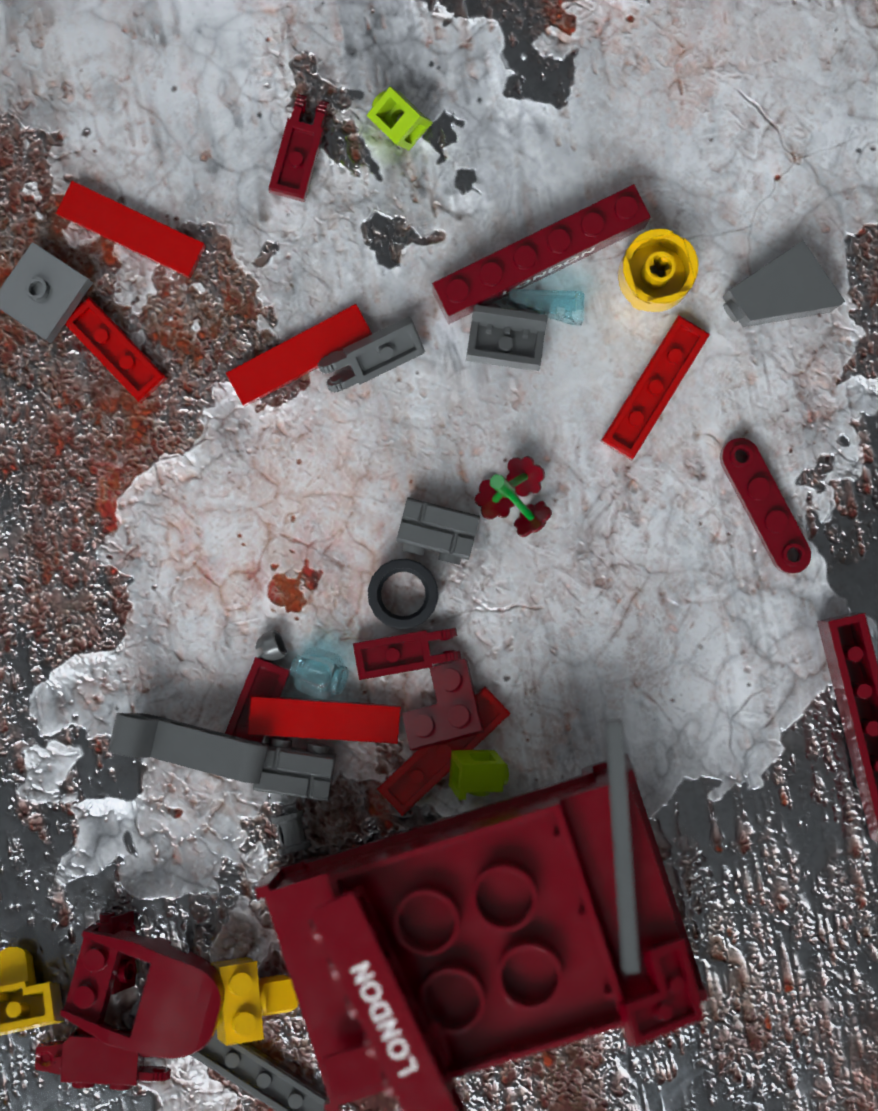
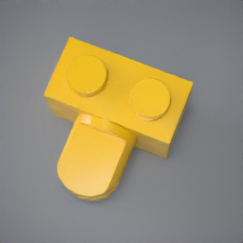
[0,947,65,1036]
[211,957,298,1046]

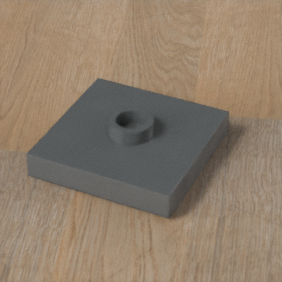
[0,242,93,344]

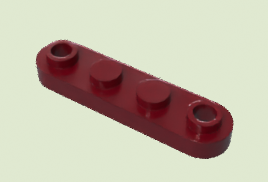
[720,438,811,574]

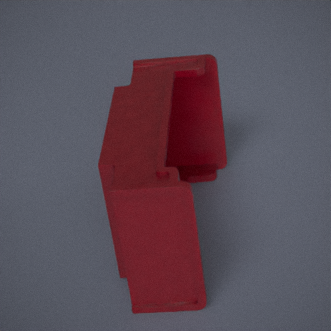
[254,753,709,1111]

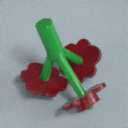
[474,456,552,537]

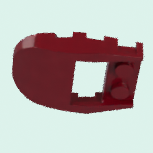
[60,924,224,1059]

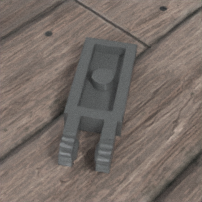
[317,317,425,393]

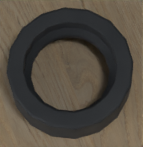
[368,559,438,629]

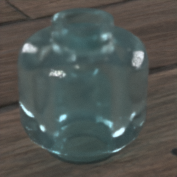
[290,647,349,701]

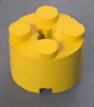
[618,229,699,312]

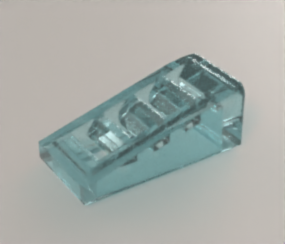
[508,289,585,327]

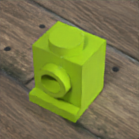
[366,86,433,151]
[449,750,509,800]

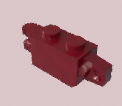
[35,1027,171,1090]

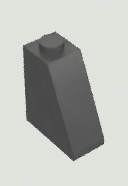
[722,240,845,327]

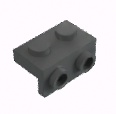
[466,304,548,371]

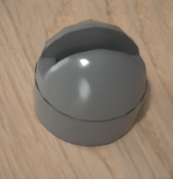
[255,629,287,662]

